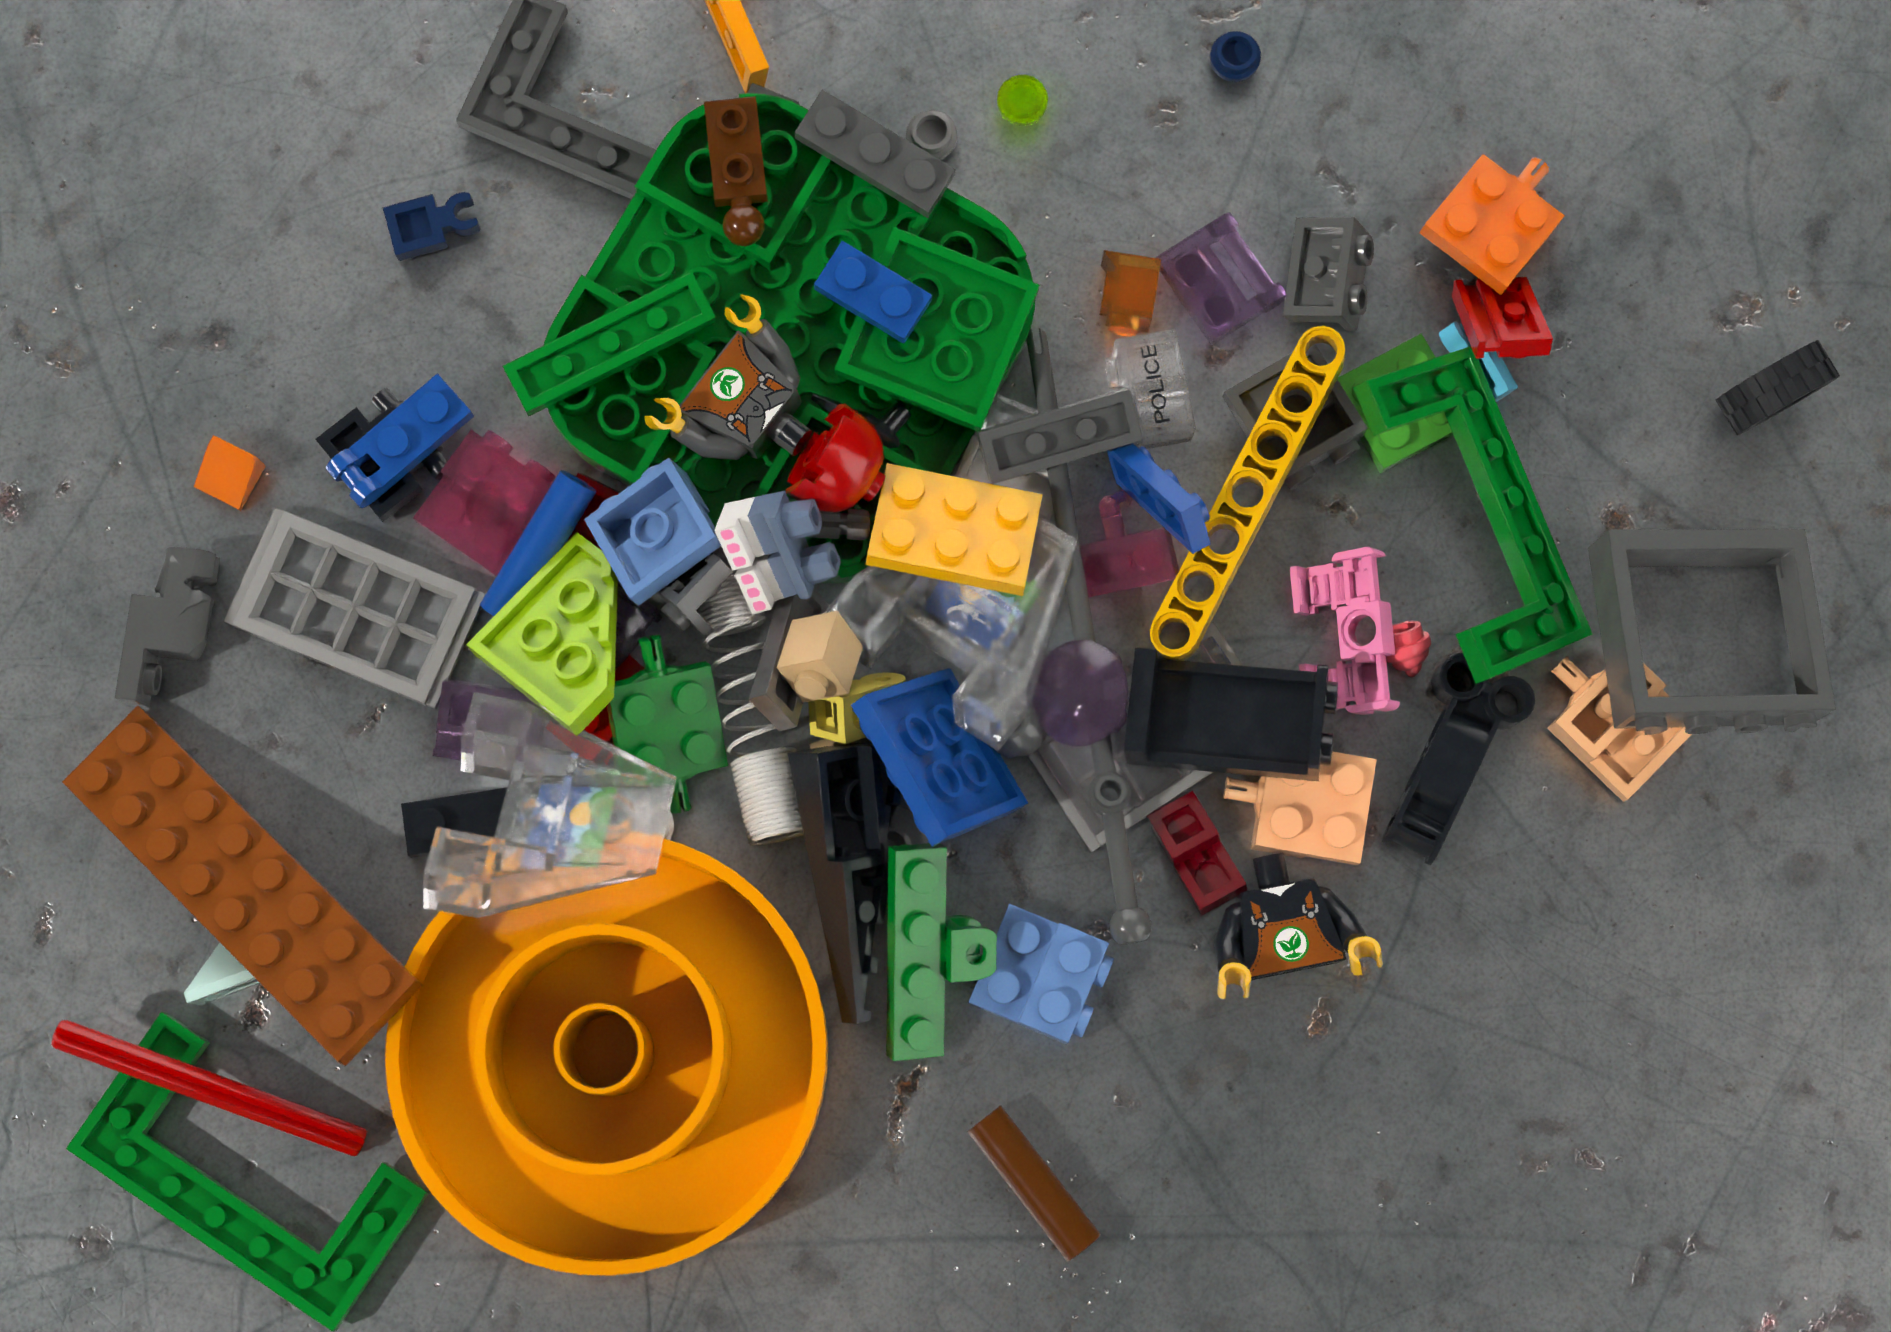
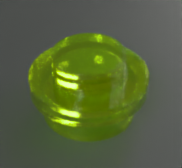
[997,75,1048,126]

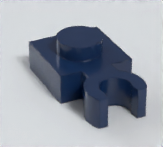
[383,192,481,261]

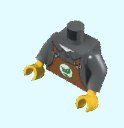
[645,294,812,460]

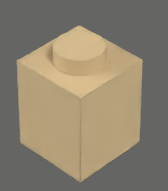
[777,611,863,702]

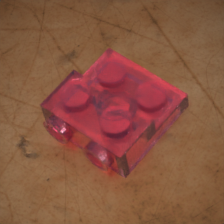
[413,430,556,577]

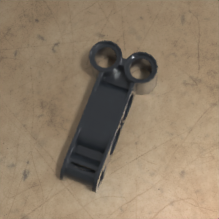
[1381,653,1536,865]

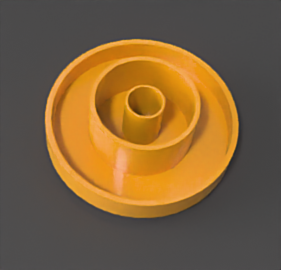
[385,832,828,1276]

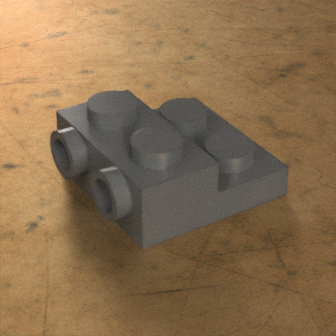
[1222,344,1368,490]

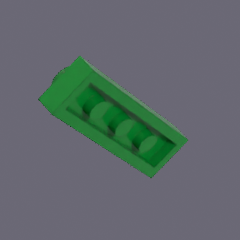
[503,272,717,417]

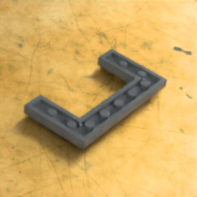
[456,0,799,199]

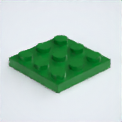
[834,227,1040,431]

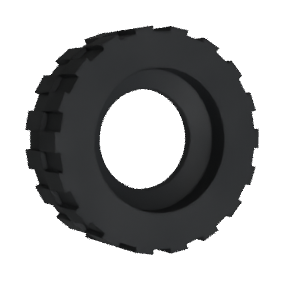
[1715,340,1840,436]

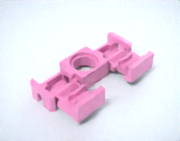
[1290,547,1400,715]

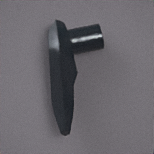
[811,393,911,448]

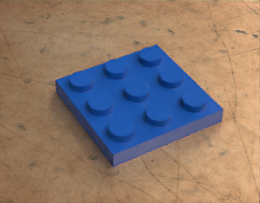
[851,668,1028,847]

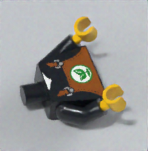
[1214,853,1383,999]

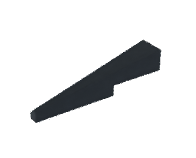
[788,742,901,1024]

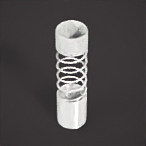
[696,574,804,845]

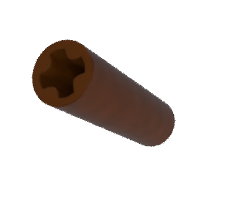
[967,1105,1101,1262]

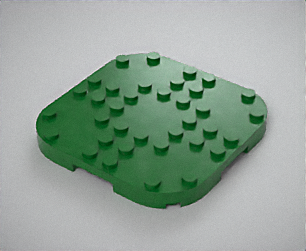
[544,93,1036,584]

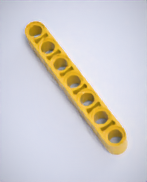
[1150,326,1345,661]

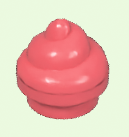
[1386,621,1431,677]

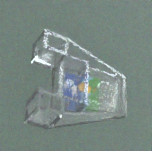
[823,516,1077,751]
[424,692,677,918]

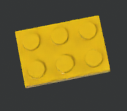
[866,463,1043,596]

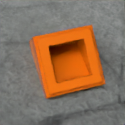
[194,435,266,511]

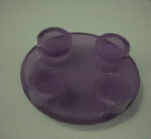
[1032,640,1128,747]

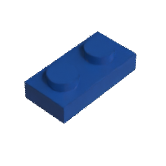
[814,241,932,344]

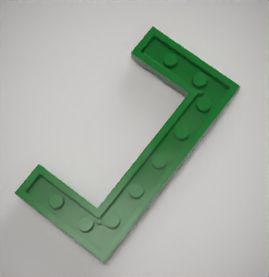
[1353,346,1593,684]
[66,1012,430,1332]

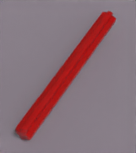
[51,1020,367,1156]

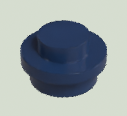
[1210,31,1261,82]

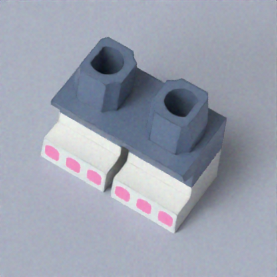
[714,491,840,615]

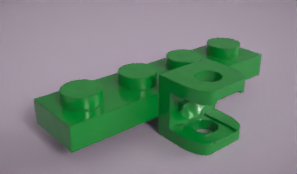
[886,843,997,1061]

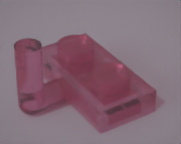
[1080,489,1179,597]

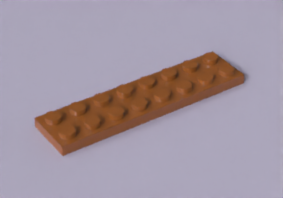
[62,705,423,1066]

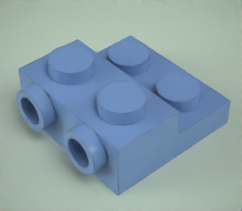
[584,458,721,606]
[968,903,1114,1045]

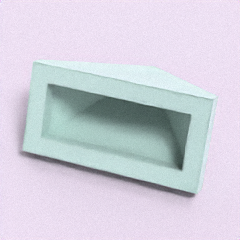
[184,943,260,1006]

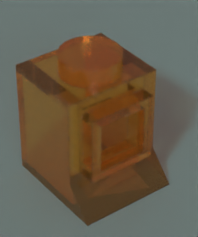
[1099,250,1161,336]

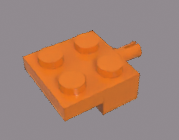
[1419,154,1565,295]

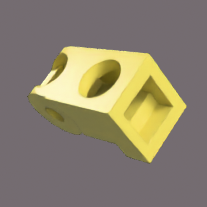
[808,672,906,744]

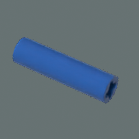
[480,470,597,616]

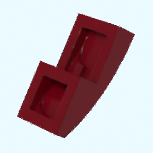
[1147,791,1248,916]

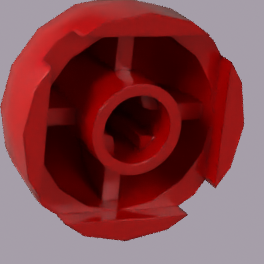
[786,404,886,512]

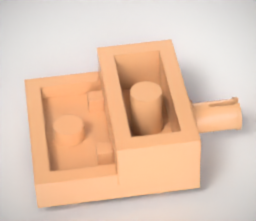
[1547,656,1692,802]
[1223,751,1377,865]

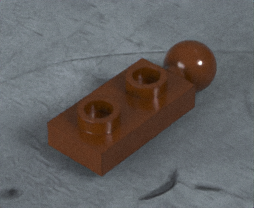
[704,96,768,246]

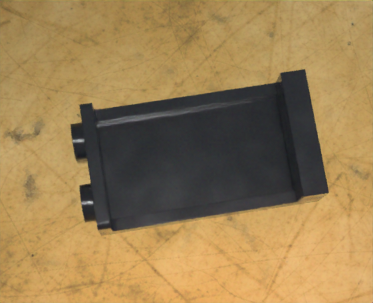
[1124,648,1338,782]

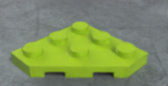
[466,532,618,736]

